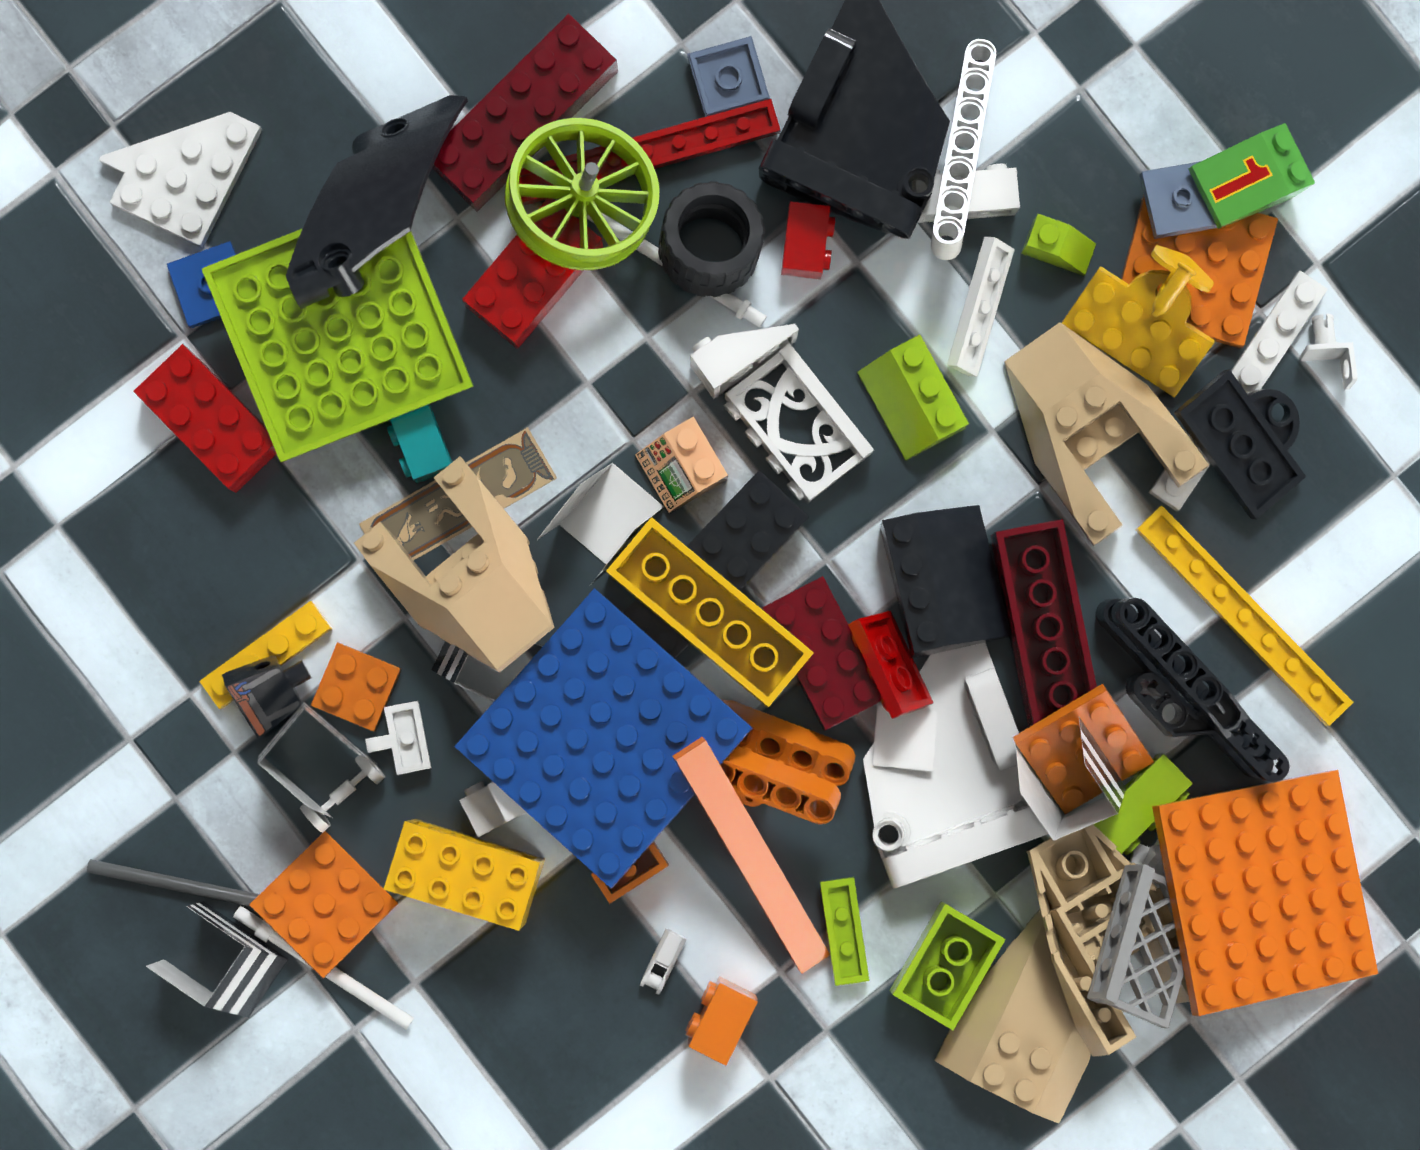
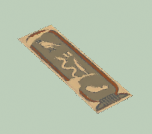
[359,427,557,560]

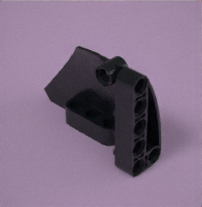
[758,0,950,239]

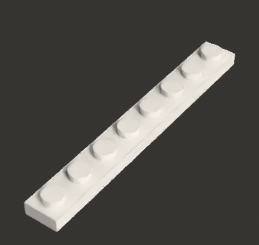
[1149,271,1328,512]

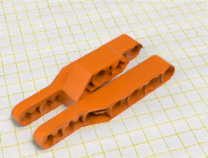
[721,699,856,824]

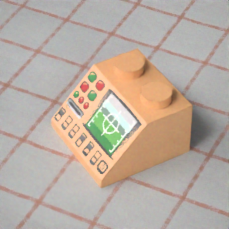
[635,416,728,513]

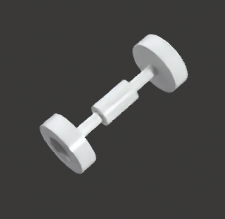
[300,755,385,833]

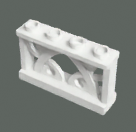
[724,343,874,503]

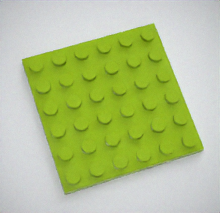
[202,229,474,463]

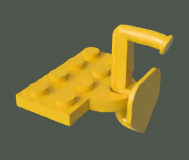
[1062,245,1215,398]

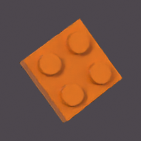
[311,642,402,732]

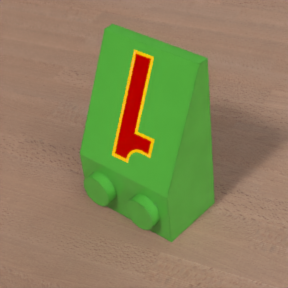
[1188,123,1315,229]

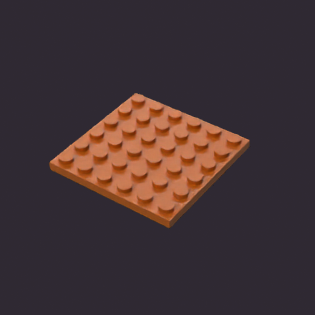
[1152,770,1378,1016]

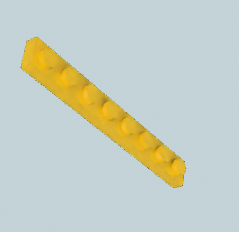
[1135,505,1354,726]

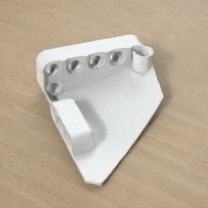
[863,643,1048,888]

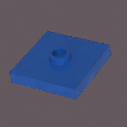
[167,241,236,328]

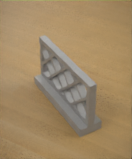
[1087,864,1184,1028]

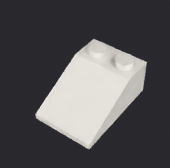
[690,324,799,399]

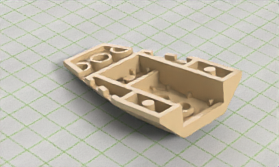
[935,909,1091,1123]

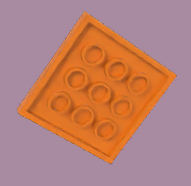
[1121,195,1278,349]

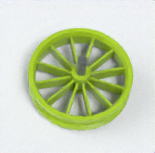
[505,118,659,270]

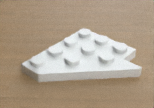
[99,112,263,248]

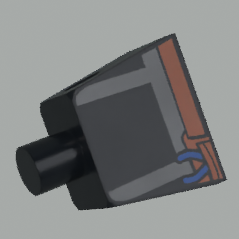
[222,655,312,739]

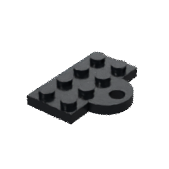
[1174,370,1306,519]

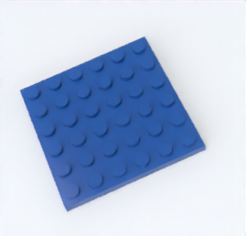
[454,588,753,888]

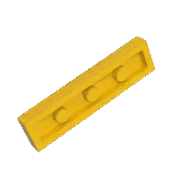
[199,601,332,709]

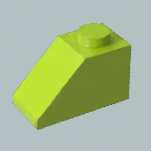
[1021,214,1096,276]

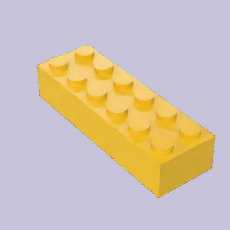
[606,517,814,708]

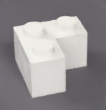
[459,781,527,837]

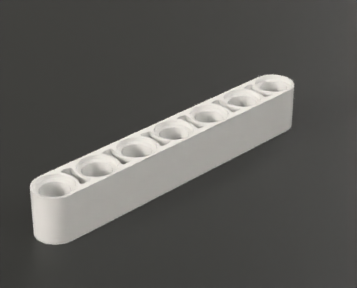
[931,39,996,260]

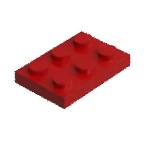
[848,610,934,719]

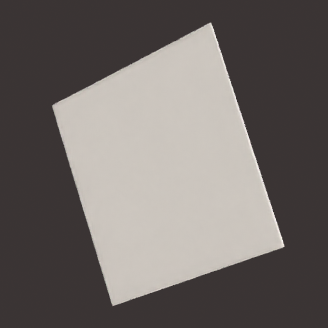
[873,704,938,772]

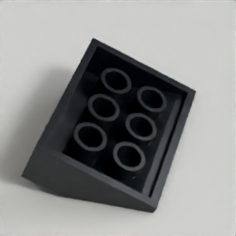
[880,505,1012,659]

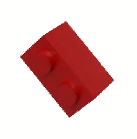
[781,201,836,280]

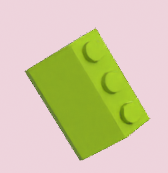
[857,334,969,461]

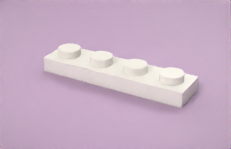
[947,237,1015,377]

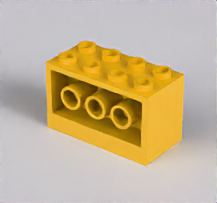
[384,819,545,931]

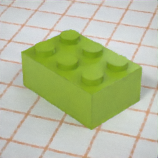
[889,901,1006,1030]

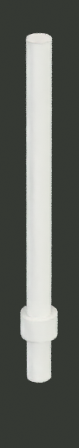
[233,906,414,1030]

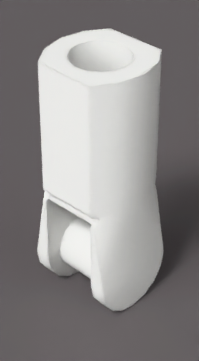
[639,929,687,995]

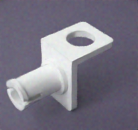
[1300,314,1358,390]

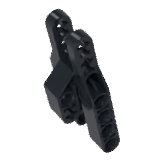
[1096,598,1290,782]

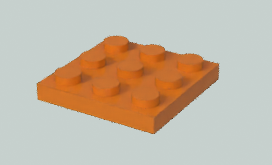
[1013,684,1154,814]
[249,831,398,979]

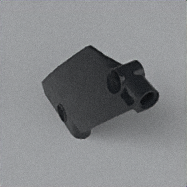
[286,95,468,309]

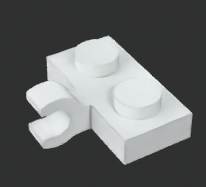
[365,701,432,775]

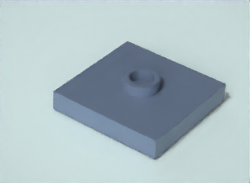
[687,36,770,117]
[1139,161,1217,239]

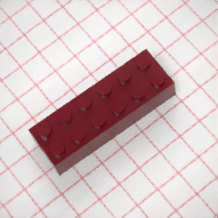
[432,13,618,212]
[990,519,1097,728]

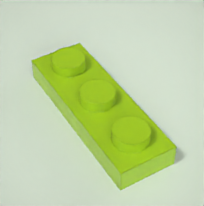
[819,877,870,986]

